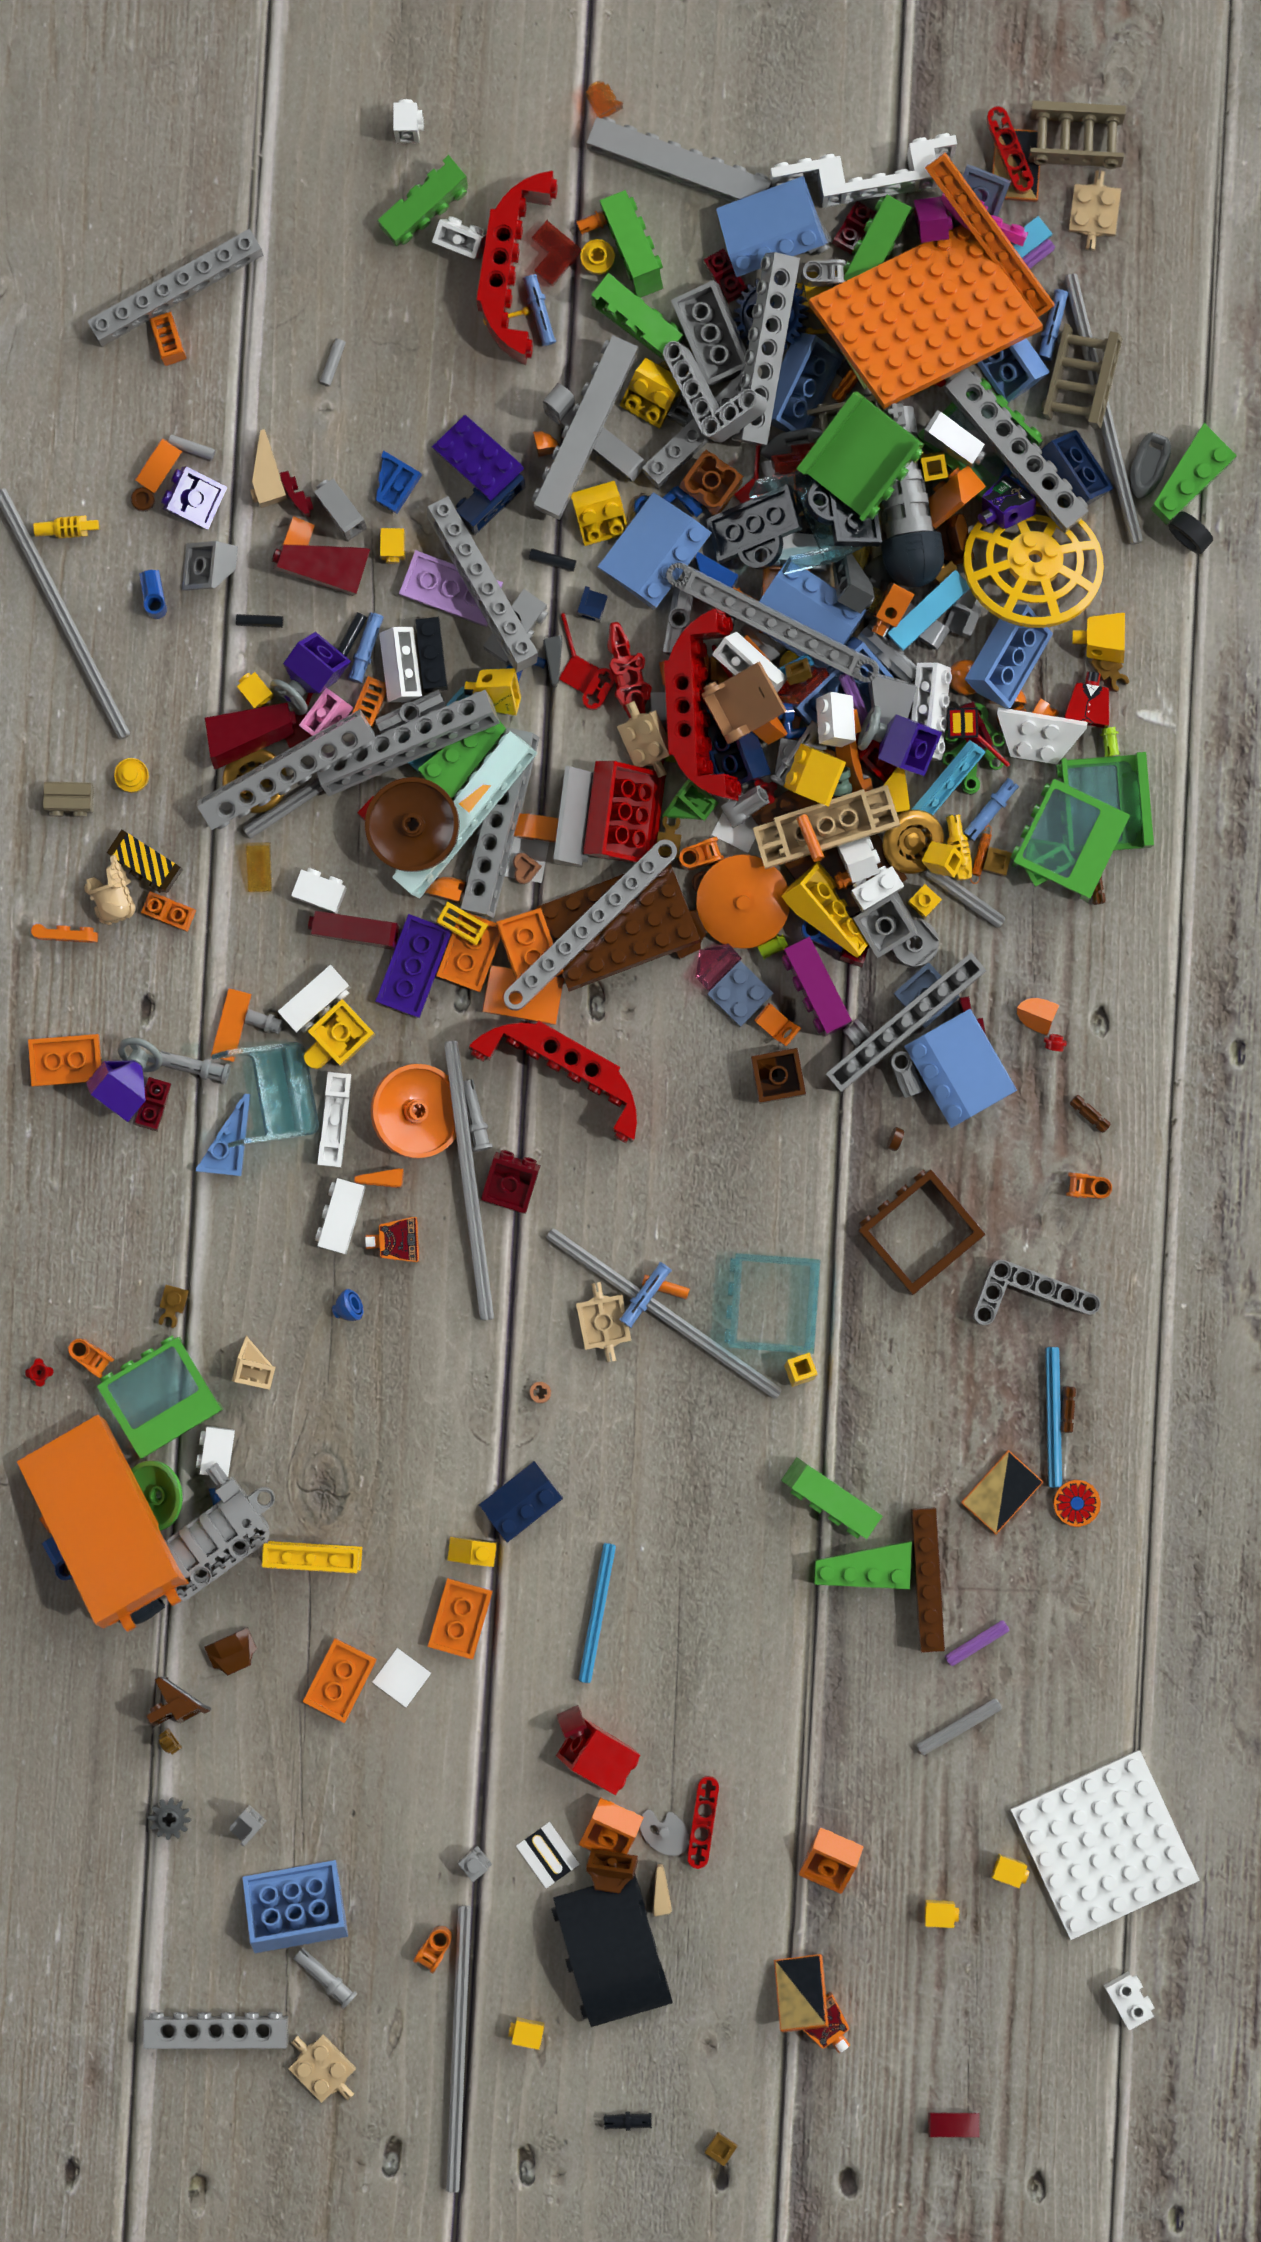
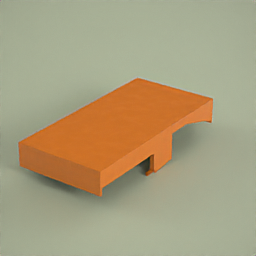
[16,1415,189,1632]

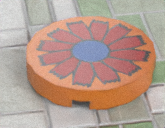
[1053,1480,1101,1527]

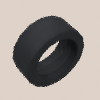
[1168,511,1213,554]

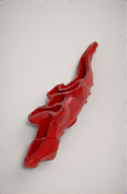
[607,622,664,764]

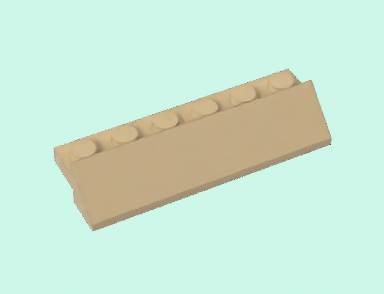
[753,785,901,869]

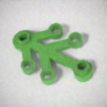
[942,703,1005,795]

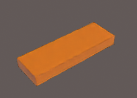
[211,988,252,1062]

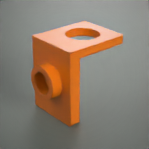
[754,1003,801,1046]

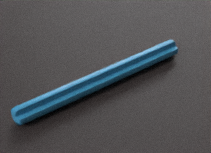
[1045,1347,1062,1488]
[579,1543,616,1683]

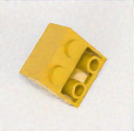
[619,358,681,429]
[571,480,628,546]

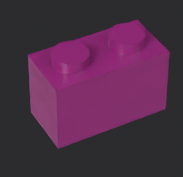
[914,196,952,243]

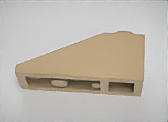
[250,429,288,508]

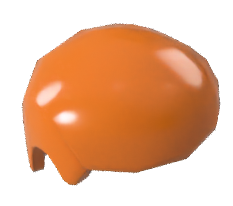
[949,660,977,695]

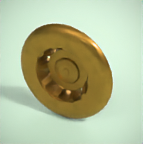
[222,749,287,813]
[883,810,944,874]

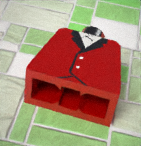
[1063,671,1109,728]

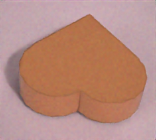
[513,853,542,884]

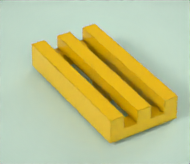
[436,901,488,946]

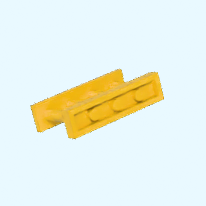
[262,1541,363,1573]

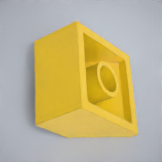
[784,743,846,806]

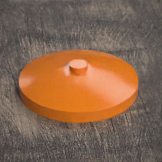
[696,854,790,949]
[371,1064,456,1158]

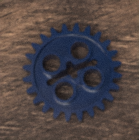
[734,275,809,352]

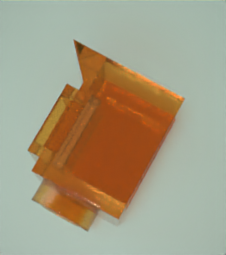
[586,81,623,119]

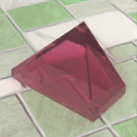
[695,944,742,991]

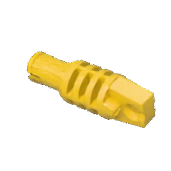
[33,515,100,539]
[946,814,972,881]

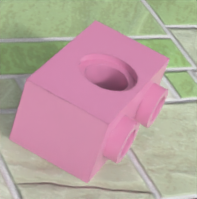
[299,688,354,745]

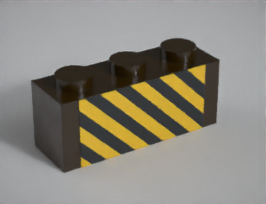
[106,829,183,893]

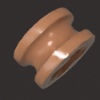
[530,1382,551,1403]

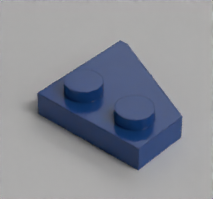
[376,451,422,514]

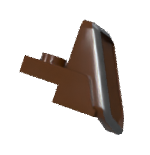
[146,1677,211,1727]

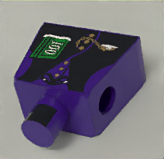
[978,474,1036,529]

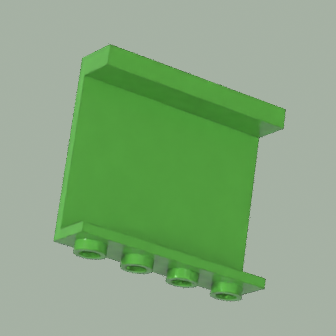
[797,392,924,521]

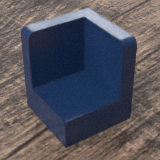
[577,586,608,623]

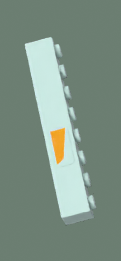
[392,731,538,898]

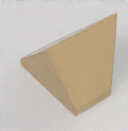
[232,1335,276,1390]

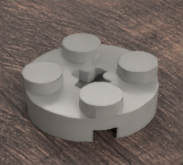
[893,920,939,967]

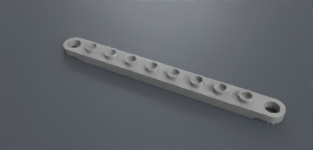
[666,563,879,682]
[504,840,677,1011]

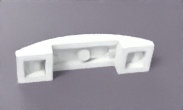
[317,1072,351,1168]

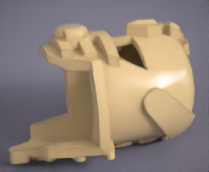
[84,855,135,925]

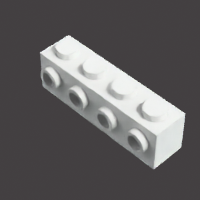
[911,663,952,761]

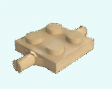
[1069,170,1121,251]
[617,701,670,778]
[576,1282,631,1362]
[289,2034,356,2103]

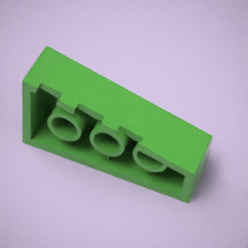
[378,155,468,247]
[600,190,663,298]
[843,195,914,281]
[591,273,683,362]
[1151,423,1237,525]
[418,720,506,801]
[781,1457,883,1539]
[814,1541,912,1589]

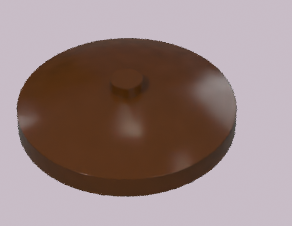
[365,777,460,872]

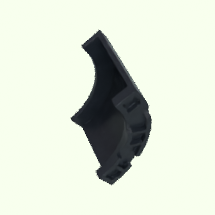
[551,1874,673,2027]

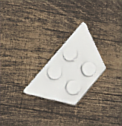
[997,707,1087,764]

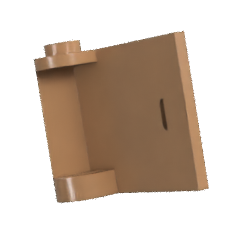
[701,661,787,744]

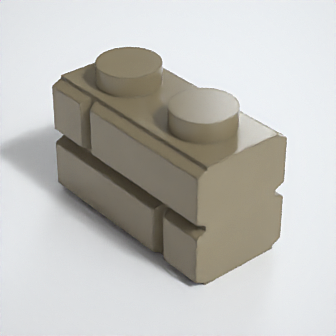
[43,782,94,817]

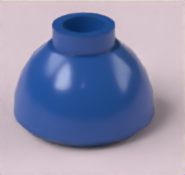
[332,1289,363,1321]

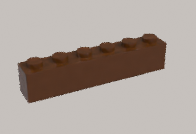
[911,1507,945,1653]

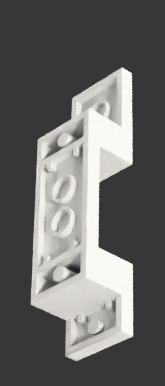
[770,133,957,208]

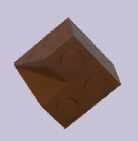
[751,1048,806,1104]

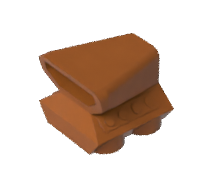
[679,450,744,516]

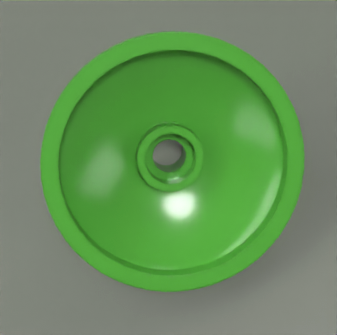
[131,1461,183,1531]

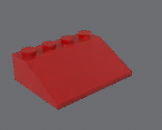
[583,761,666,863]

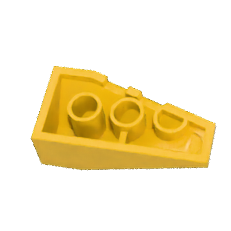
[781,861,869,958]

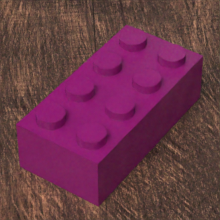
[781,937,852,1037]

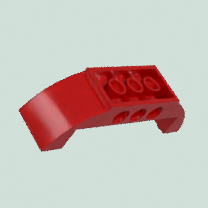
[476,171,558,365]
[664,608,741,801]
[469,1020,637,1143]

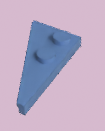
[196,1094,251,1176]

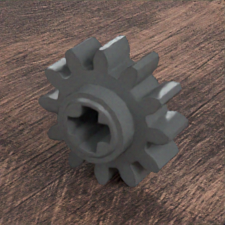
[149,1797,192,1840]

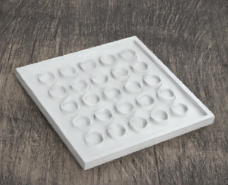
[1010,1750,1200,1940]

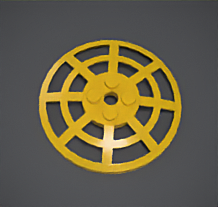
[963,501,1104,628]

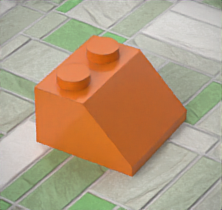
[928,465,986,529]
[579,1797,644,1854]
[798,1827,864,1894]

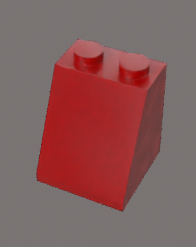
[556,1717,641,1796]

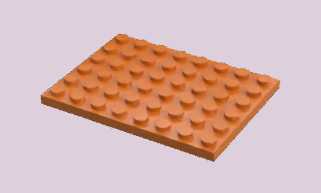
[808,225,1043,409]

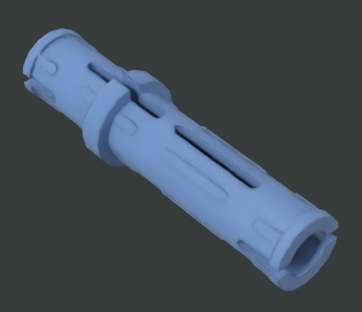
[523,274,556,346]
[1038,289,1069,361]
[348,612,384,683]
[963,778,1019,841]
[619,1262,672,1328]

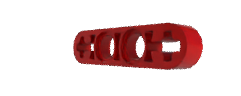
[986,106,1034,194]
[687,1776,719,1869]

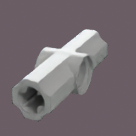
[663,587,694,655]
[857,623,917,682]
[375,690,446,734]

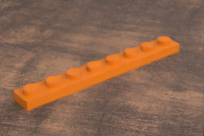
[925,153,1055,318]

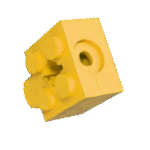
[304,999,376,1069]

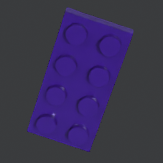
[432,415,524,501]
[375,914,452,1018]

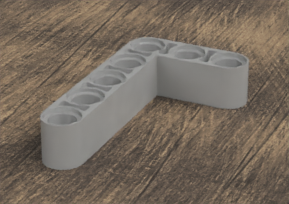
[663,341,767,443]
[543,383,647,482]
[973,1260,1101,1325]

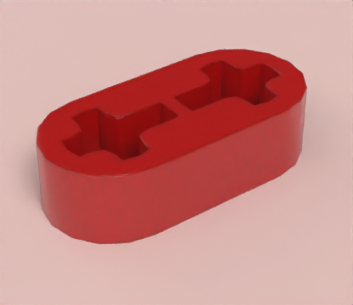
[582,668,615,711]

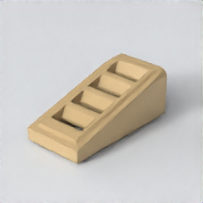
[653,1864,672,1917]

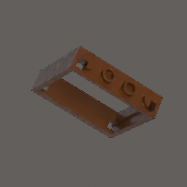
[858,1169,986,1295]

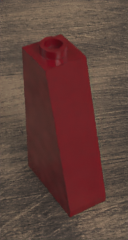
[272,544,370,596]
[205,702,297,769]
[308,911,400,950]

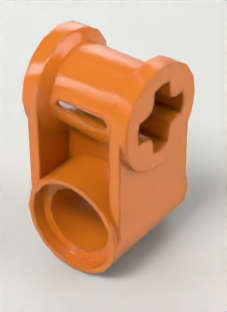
[678,837,724,871]
[1066,1172,1112,1199]
[68,1338,115,1378]
[413,1926,452,1974]

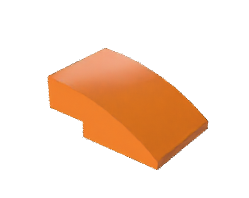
[482,965,564,1025]

